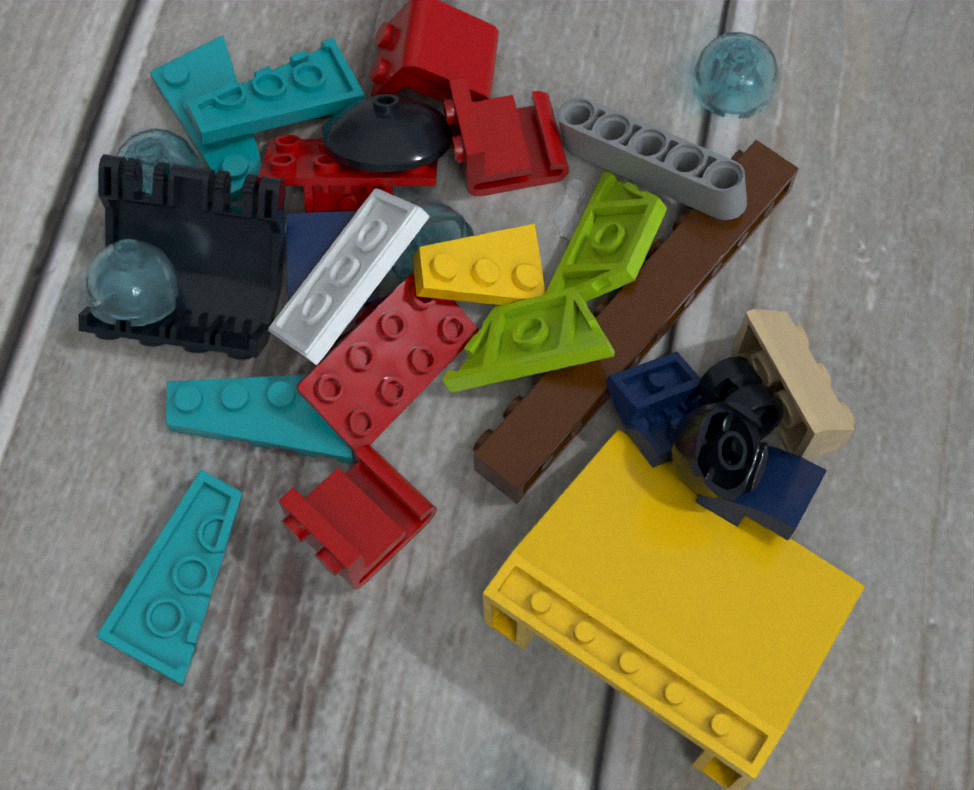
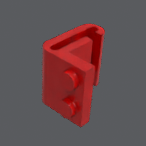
[369,0,499,102]
[443,78,569,196]
[278,444,437,590]

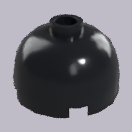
[670,401,768,501]

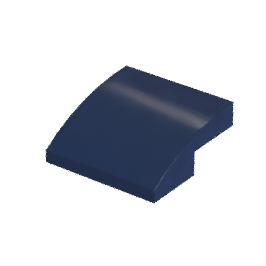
[286,211,378,306]
[606,352,706,468]
[695,446,827,540]

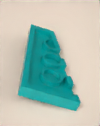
[150,35,262,204]
[187,37,365,145]
[166,375,354,465]
[96,470,243,687]

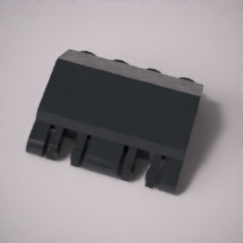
[78,154,286,360]

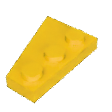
[412,223,545,305]

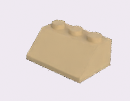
[731,308,855,461]

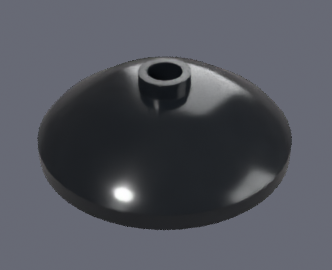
[322,94,452,172]

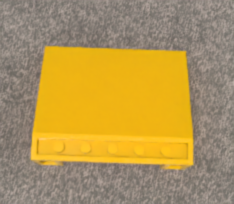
[483,429,865,790]

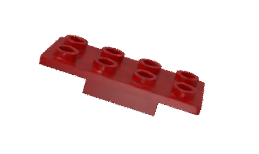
[259,135,438,213]
[296,270,479,453]

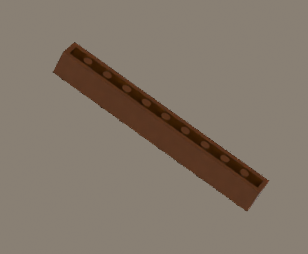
[473,140,799,504]

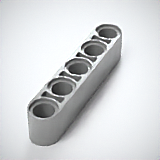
[558,98,747,220]

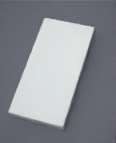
[268,188,430,365]

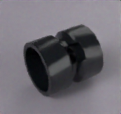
[698,356,783,440]

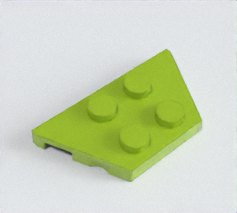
[544,171,667,302]
[443,287,615,393]

